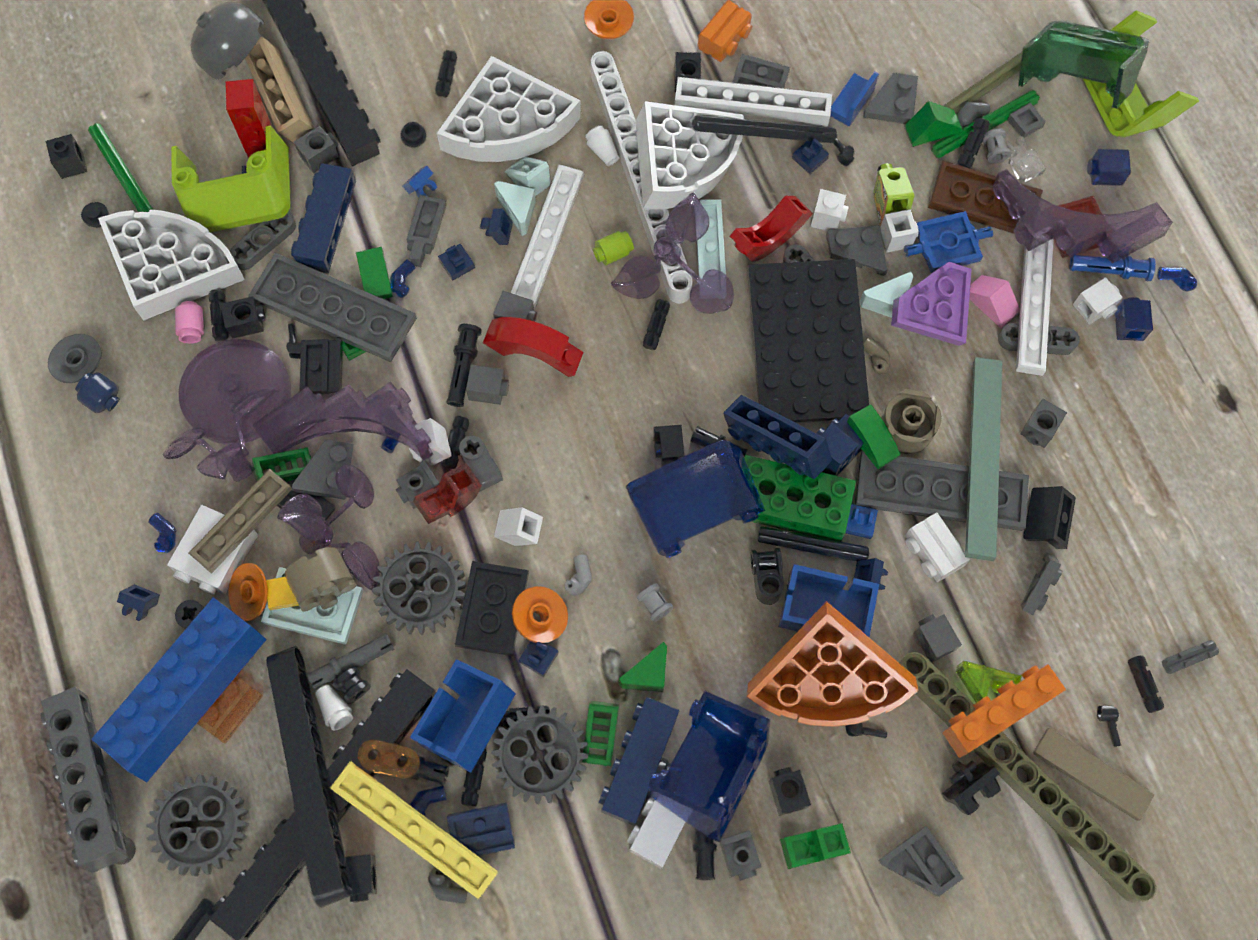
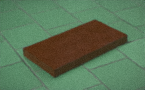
[928,161,1043,237]

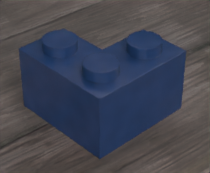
[816,414,863,476]

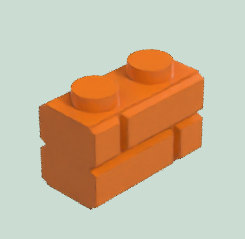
[697,0,752,62]

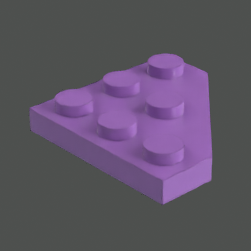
[891,262,972,346]

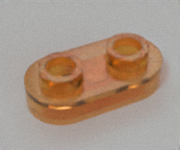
[358,739,420,778]

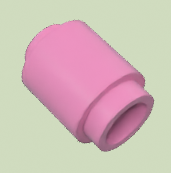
[175,301,204,344]

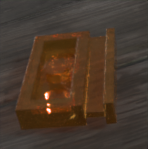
[197,676,263,744]

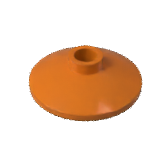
[584,0,634,39]
[228,563,268,621]
[512,586,568,643]

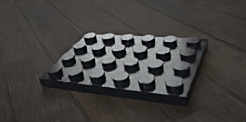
[747,259,869,422]

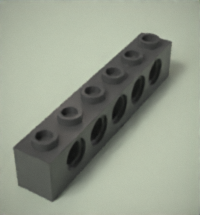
[41,686,128,873]

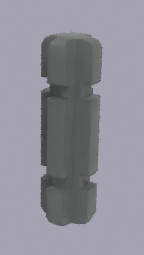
[1162,640,1219,674]

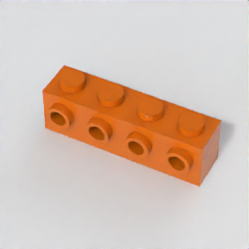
[942,664,1066,758]

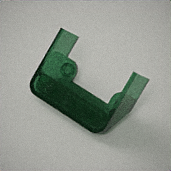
[1018,21,1149,109]

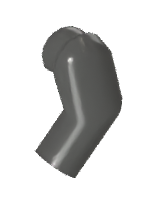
[957,102,990,128]
[428,867,468,904]

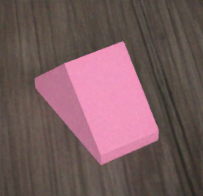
[969,275,1020,329]

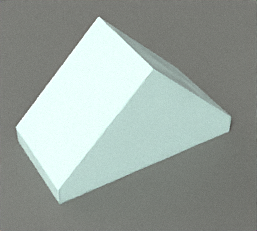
[505,157,550,196]
[494,181,536,236]
[859,272,913,318]

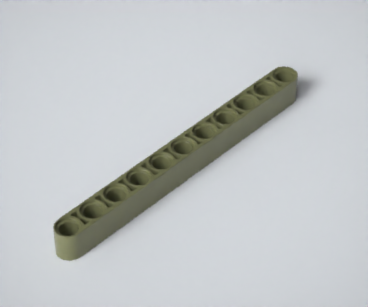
[899,652,1156,902]

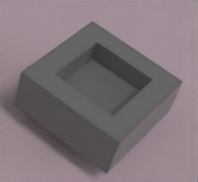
[1008,103,1046,139]

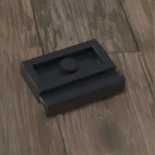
[299,338,343,395]

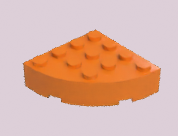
[747,601,918,727]

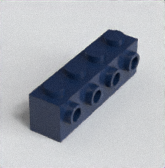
[723,395,832,479]

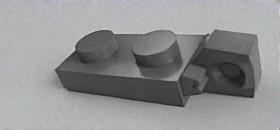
[407,195,447,267]

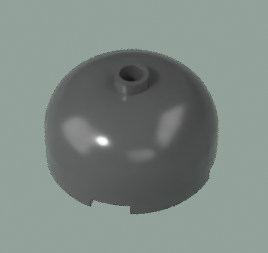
[191,2,264,80]

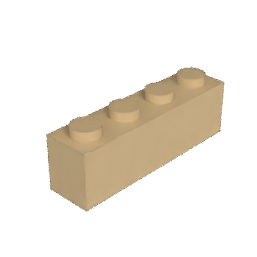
[245,36,315,143]

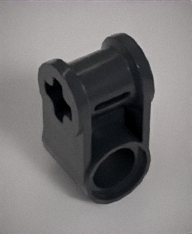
[750,548,784,605]

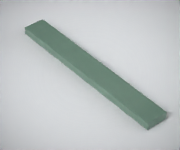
[965,357,1002,561]

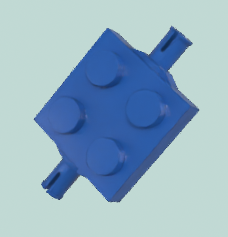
[904,211,993,273]

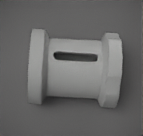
[983,129,1011,163]
[637,583,674,622]

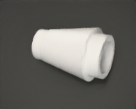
[585,126,620,166]
[315,685,353,730]

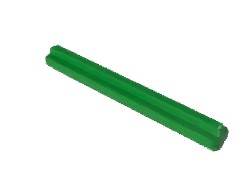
[931,90,1040,158]
[88,123,154,212]

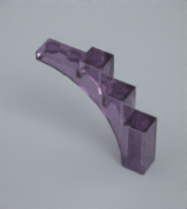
[993,169,1173,264]
[252,381,433,461]

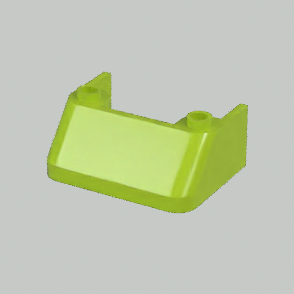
[1077,10,1200,138]
[171,125,290,232]

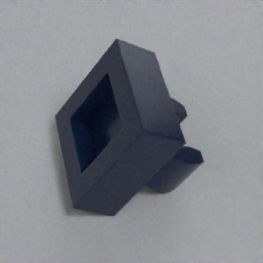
[792,138,829,174]
[480,208,513,245]
[438,243,475,281]
[854,558,888,590]
[117,584,160,621]
[518,641,559,677]

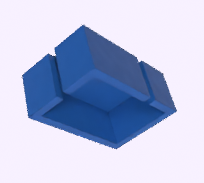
[778,564,879,637]
[410,659,516,773]

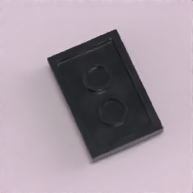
[455,561,529,656]

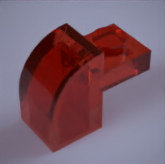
[413,463,482,524]

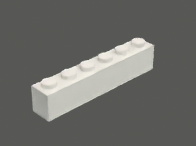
[675,77,832,127]

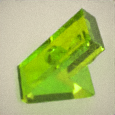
[956,661,1021,703]

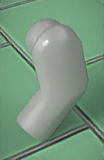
[564,555,592,596]

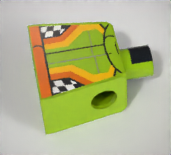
[873,163,915,227]

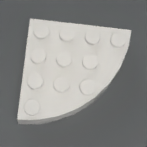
[437,56,581,162]
[636,102,744,209]
[98,210,245,321]

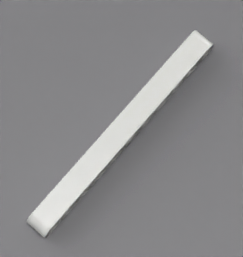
[591,51,692,304]

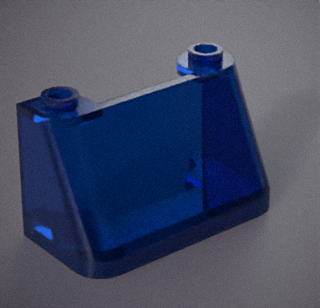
[626,440,765,558]
[648,691,770,842]

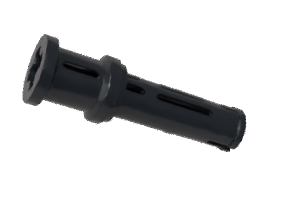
[446,324,482,407]

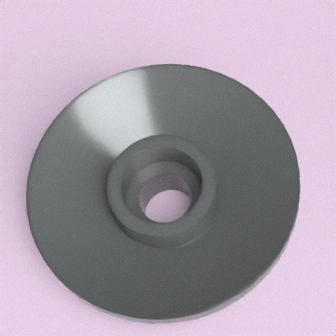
[48,334,102,383]

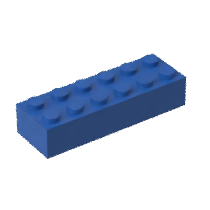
[92,597,267,782]

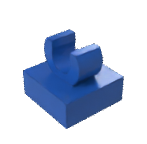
[402,166,437,197]
[845,504,878,539]

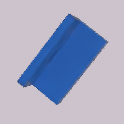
[830,71,879,127]

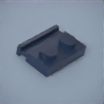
[447,802,515,856]

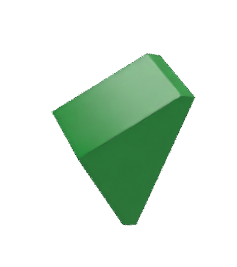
[905,100,962,147]
[618,641,667,692]

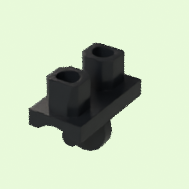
[941,761,1001,815]

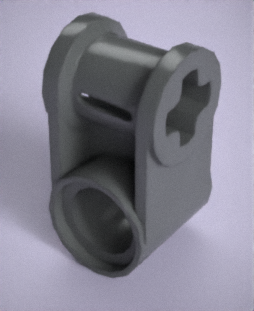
[459,435,503,493]

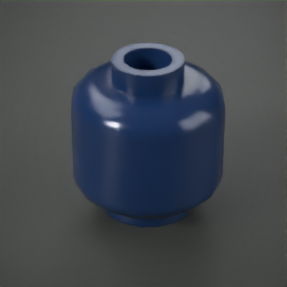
[75,372,120,413]

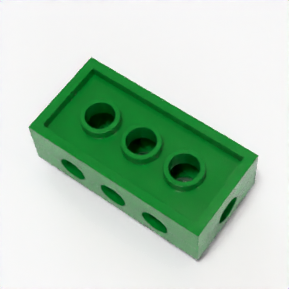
[731,455,856,541]

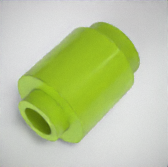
[593,231,634,266]

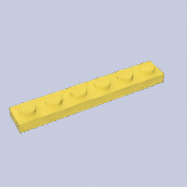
[330,762,498,899]

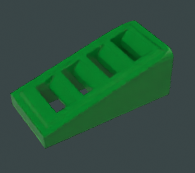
[252,447,311,483]
[582,701,620,766]

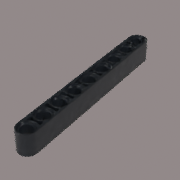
[266,646,352,908]

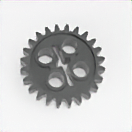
[372,542,467,635]
[491,705,589,804]
[146,774,249,877]

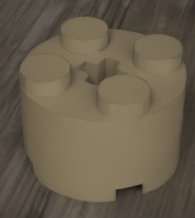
[881,390,942,453]
[285,547,356,612]

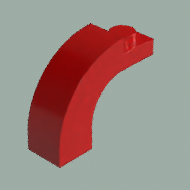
[729,196,813,262]
[483,317,584,377]

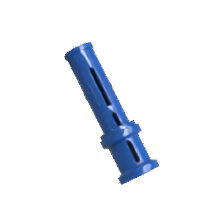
[1069,254,1156,282]

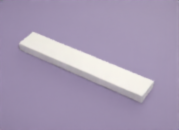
[511,165,584,310]
[1016,233,1054,376]

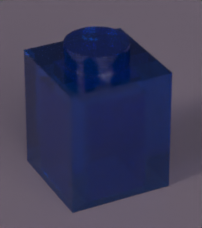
[1087,149,1131,186]
[1115,297,1153,341]

